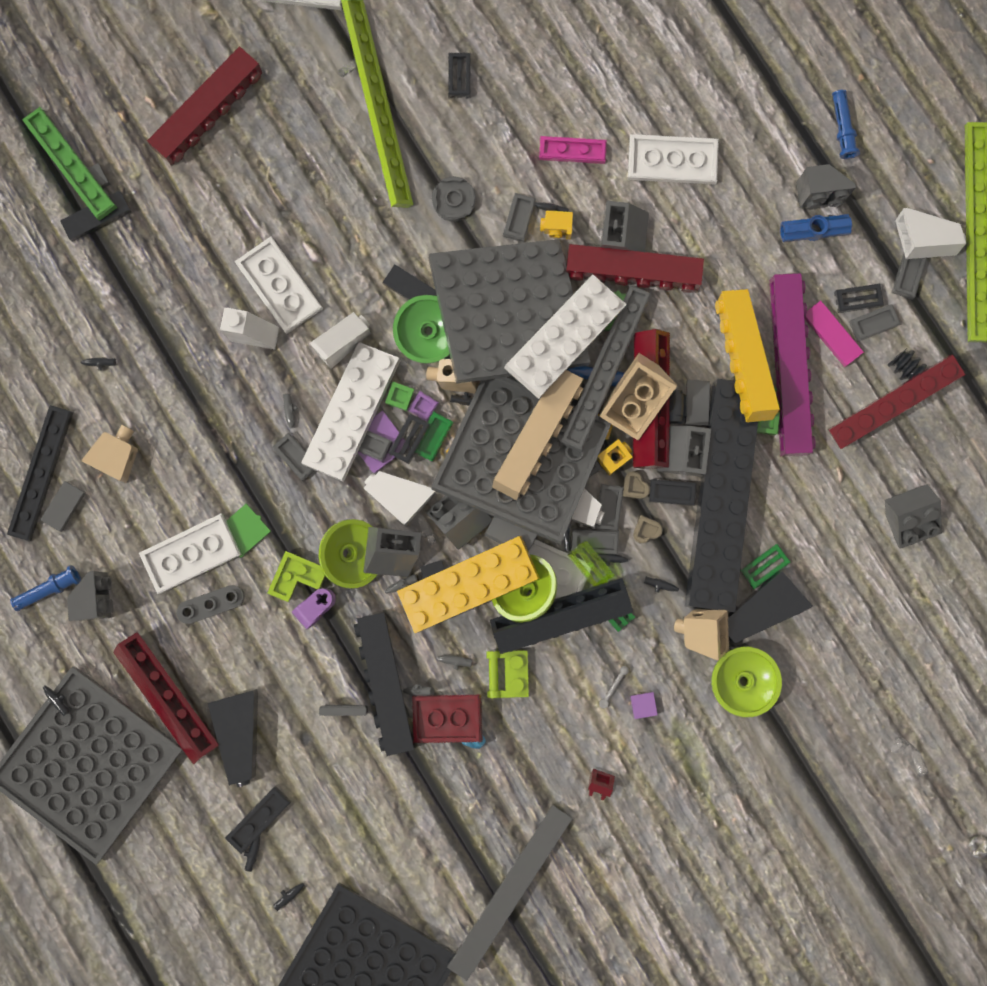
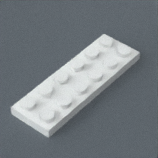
[504,275,627,399]
[301,342,400,482]

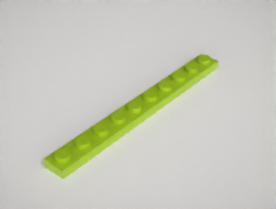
[341,0,413,208]
[965,122,987,343]

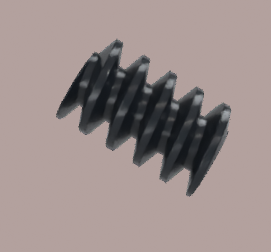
[887,348,927,380]

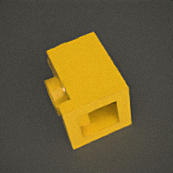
[540,211,573,240]
[597,439,632,476]

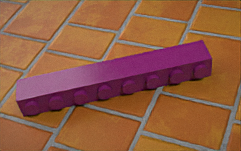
[769,273,816,457]

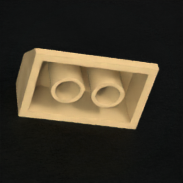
[599,353,677,440]

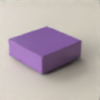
[408,391,439,422]
[630,692,657,719]

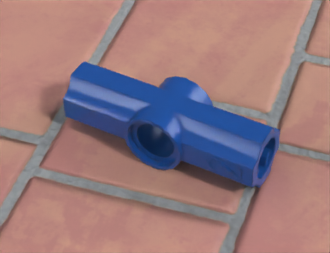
[780,214,852,242]

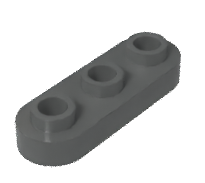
[177,585,245,624]

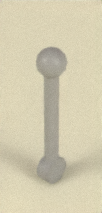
[599,666,629,709]

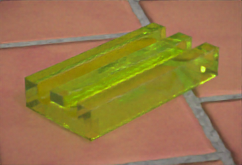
[568,540,615,587]

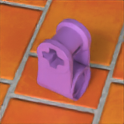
[291,589,336,630]

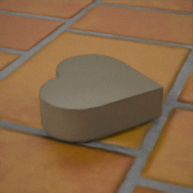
[623,471,650,499]
[633,515,662,544]

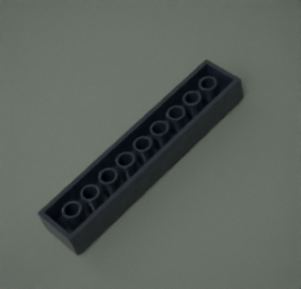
[685,379,758,613]

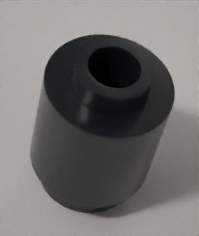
[669,390,687,424]

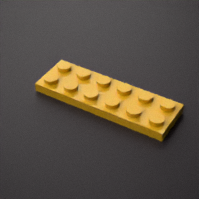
[397,536,540,633]

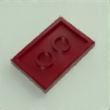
[412,694,483,743]

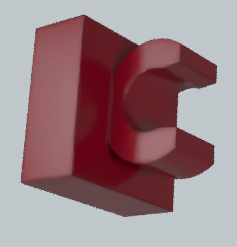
[588,769,615,800]

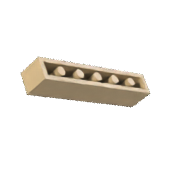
[492,370,584,500]

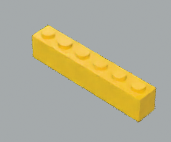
[715,289,779,422]

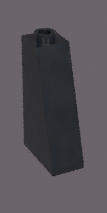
[728,571,813,643]
[208,689,258,788]

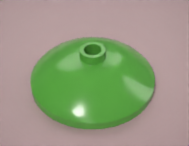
[393,295,450,364]

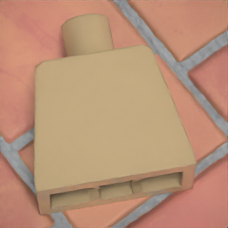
[426,359,481,394]
[82,425,138,483]
[674,609,729,660]

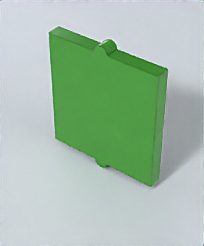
[227,503,271,558]

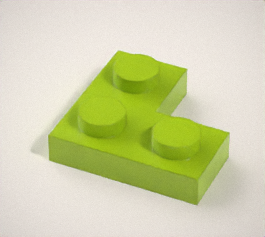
[267,551,325,602]

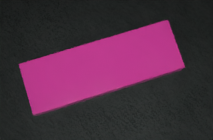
[539,136,607,164]
[804,300,864,367]

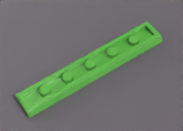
[22,107,117,221]

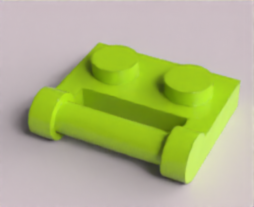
[486,650,529,698]

